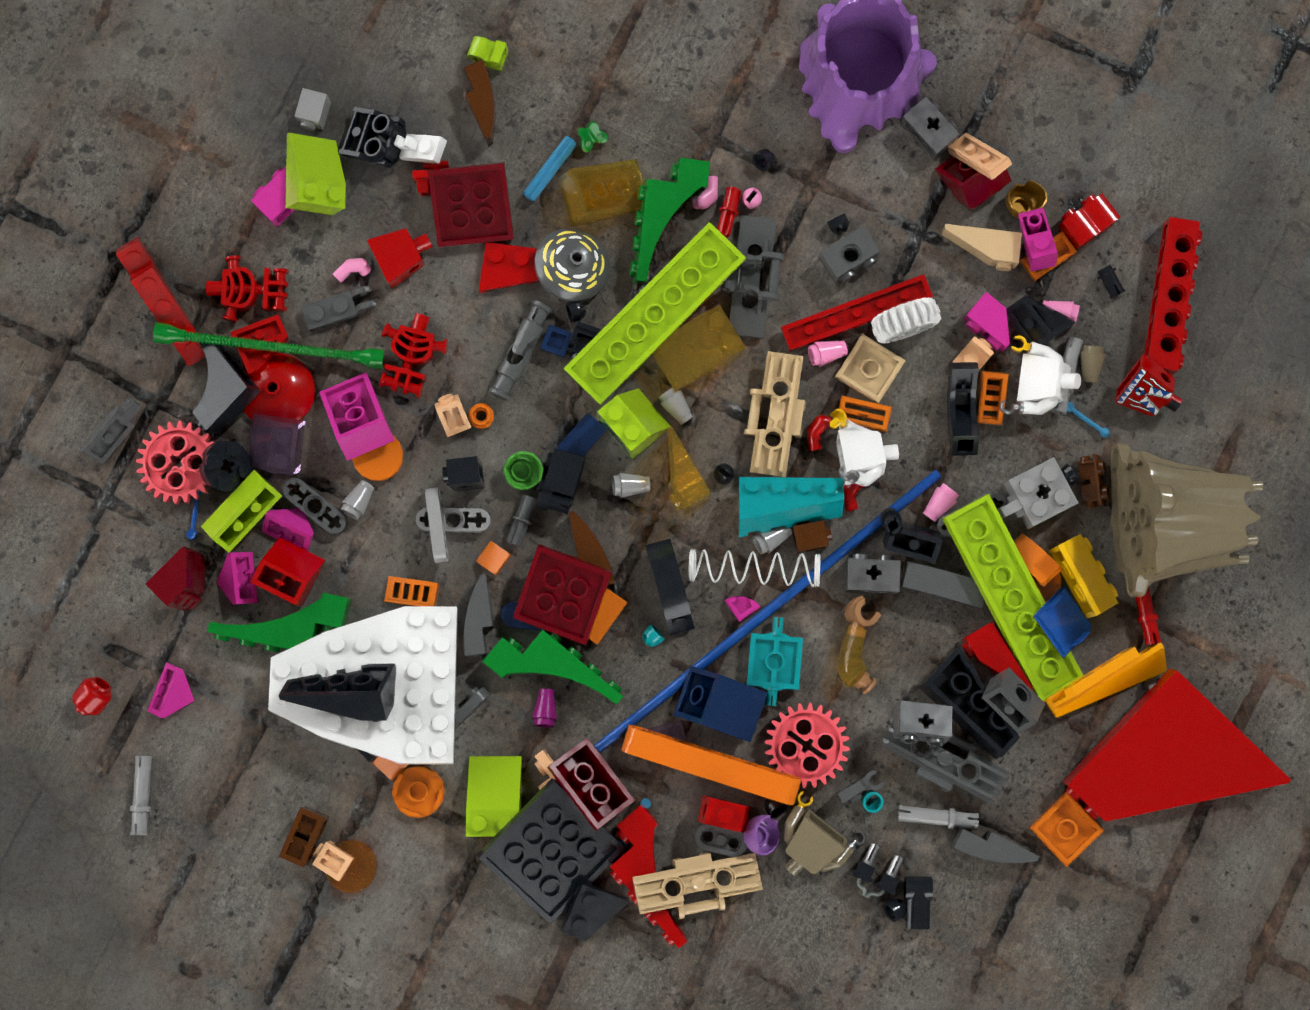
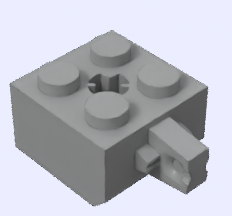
[998,457,1078,529]

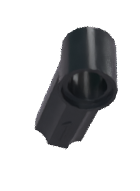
[904,876,933,930]

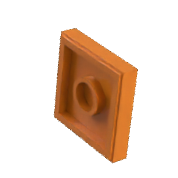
[1028,792,1104,867]

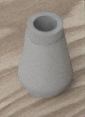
[658,386,693,425]
[612,473,650,498]
[340,480,374,520]
[752,526,792,554]

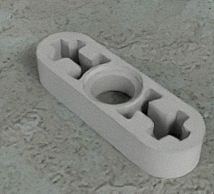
[425,487,449,563]
[416,508,491,533]

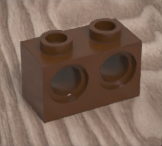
[279,806,330,867]

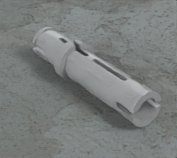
[1050,337,1083,415]
[130,756,153,835]
[898,805,979,830]

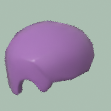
[743,815,780,855]

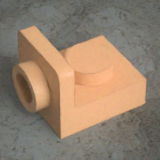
[952,336,994,371]
[435,394,471,437]
[534,749,559,790]
[312,840,354,881]

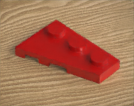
[479,242,539,293]

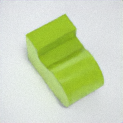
[467,36,509,71]

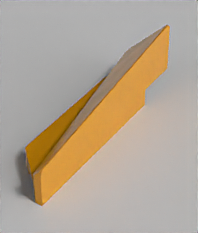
[1045,643,1167,717]

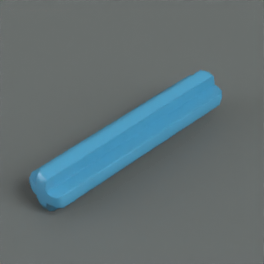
[523,136,576,202]

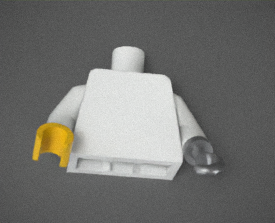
[1000,336,1081,415]
[830,409,899,487]

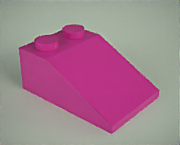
[319,372,395,461]

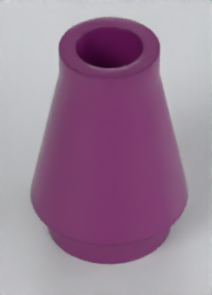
[532,689,558,728]

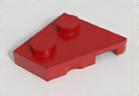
[230,314,289,378]

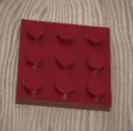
[428,162,514,247]
[513,544,613,645]

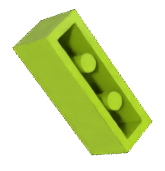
[201,470,282,552]

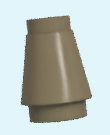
[1080,345,1106,383]

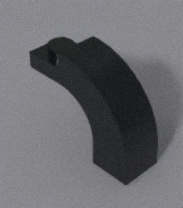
[947,362,980,456]
[645,539,695,635]

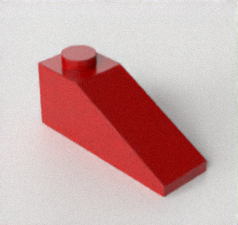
[962,622,1034,690]

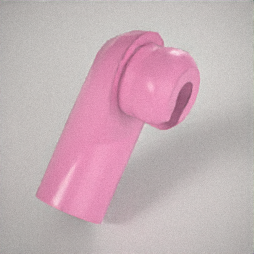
[692,176,718,210]
[333,258,371,283]

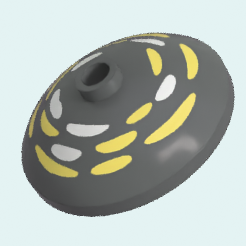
[534,228,610,302]

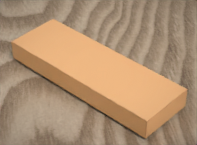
[947,133,1012,180]

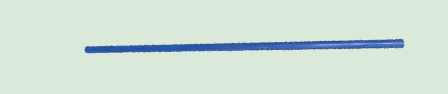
[594,470,942,753]

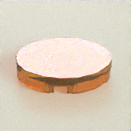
[326,839,378,893]

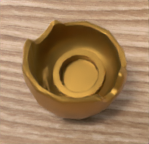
[1005,180,1047,219]

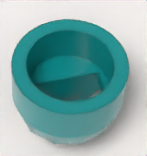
[642,624,665,647]
[861,790,884,813]

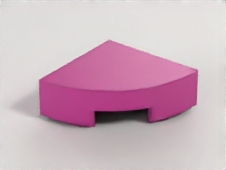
[725,596,760,622]

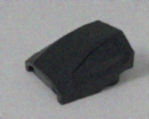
[339,106,406,168]

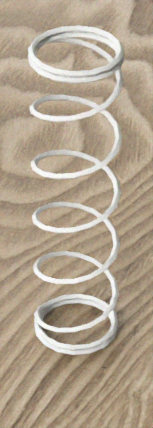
[688,549,821,587]

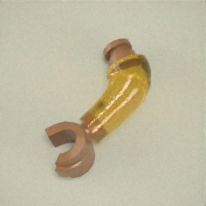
[837,595,881,694]

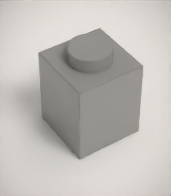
[294,88,331,131]

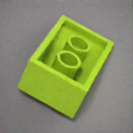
[286,133,346,215]
[466,756,522,837]

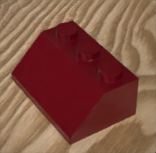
[145,546,205,611]
[547,738,635,831]

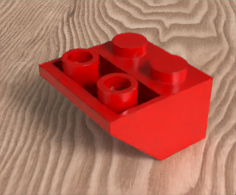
[250,537,326,606]

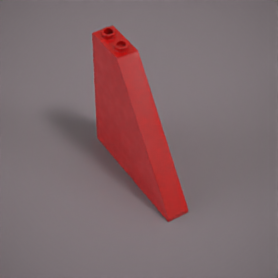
[1062,668,1291,822]

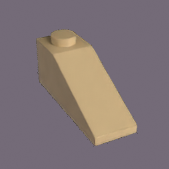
[942,224,1022,271]

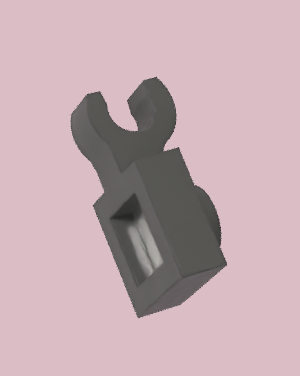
[836,770,883,804]

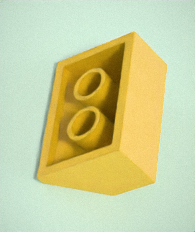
[1048,534,1118,619]

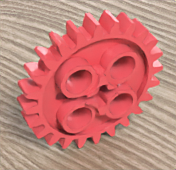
[136,421,214,505]
[765,702,850,788]

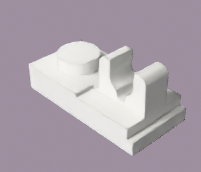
[394,134,447,164]

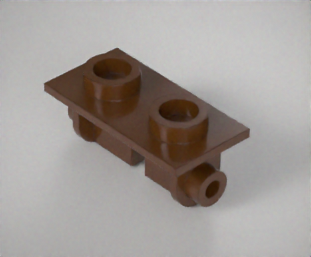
[1078,454,1110,508]

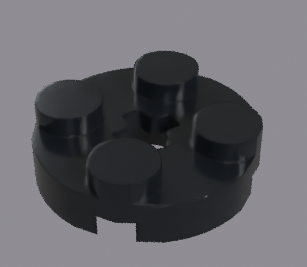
[199,441,253,492]

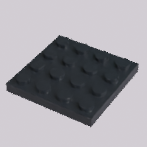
[477,778,625,924]

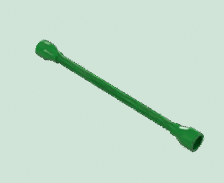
[153,322,384,370]

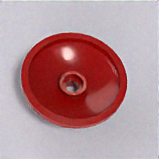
[244,353,315,429]

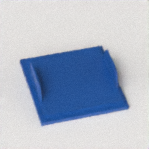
[1033,586,1092,658]

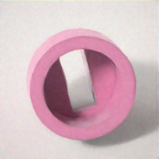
[742,188,762,209]

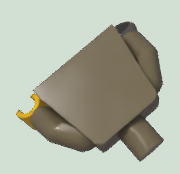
[784,791,865,876]

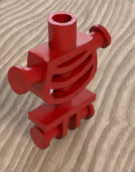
[206,255,289,323]
[379,313,448,398]

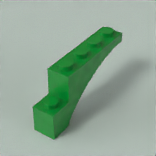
[629,157,710,284]
[207,593,352,653]
[482,630,623,705]

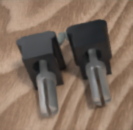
[850,843,903,898]

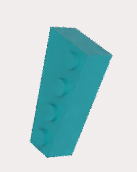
[738,477,844,537]

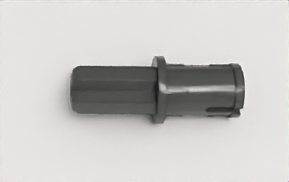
[507,495,538,547]

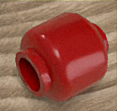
[72,677,112,716]

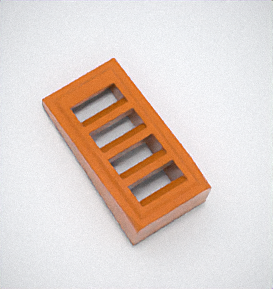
[976,370,1009,425]
[384,576,440,606]

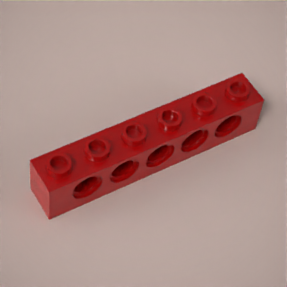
[1144,217,1202,375]

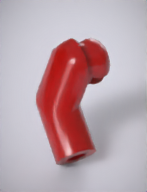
[806,415,832,452]
[844,483,865,512]

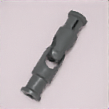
[488,300,553,401]

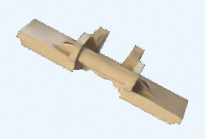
[744,351,806,477]
[632,852,763,919]

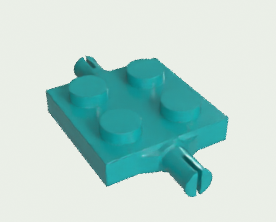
[746,617,803,706]

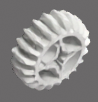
[871,297,941,343]

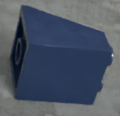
[674,666,767,742]

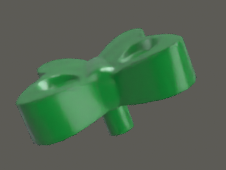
[577,121,608,153]

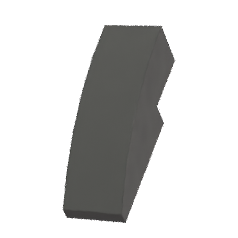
[900,561,984,608]
[463,574,495,657]
[950,828,1040,863]

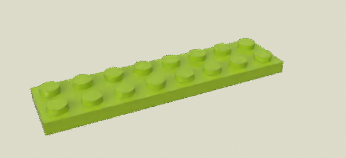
[563,222,746,406]
[942,494,1083,702]

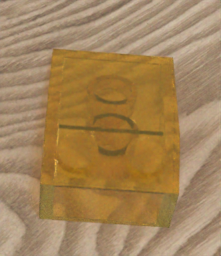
[558,159,643,227]
[652,305,746,392]
[667,426,711,515]

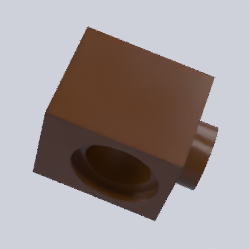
[792,520,832,554]

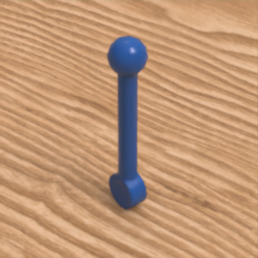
[186,491,202,540]

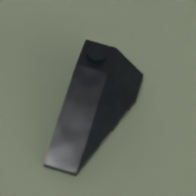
[278,663,396,722]

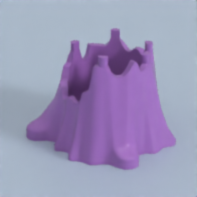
[799,0,937,153]

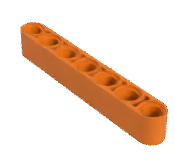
[621,725,802,805]

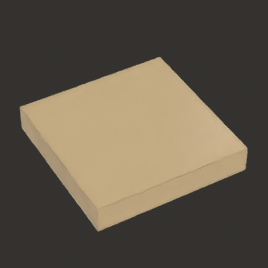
[835,334,906,404]

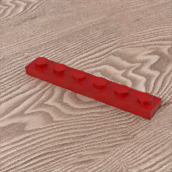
[780,274,933,352]

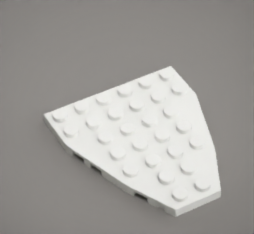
[268,606,458,764]

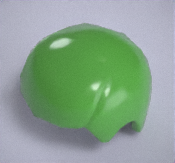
[503,451,544,490]

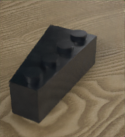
[919,646,1020,759]

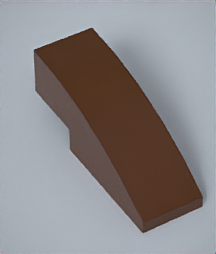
[464,59,496,146]
[569,511,615,586]

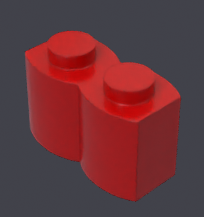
[1058,193,1121,251]

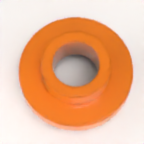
[468,403,494,429]

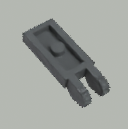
[301,286,376,332]

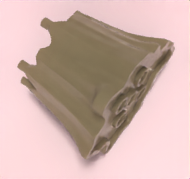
[1109,443,1263,597]

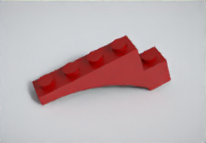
[116,237,206,367]
[610,804,688,948]

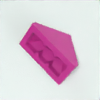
[261,508,314,551]
[216,552,258,605]
[147,662,195,718]

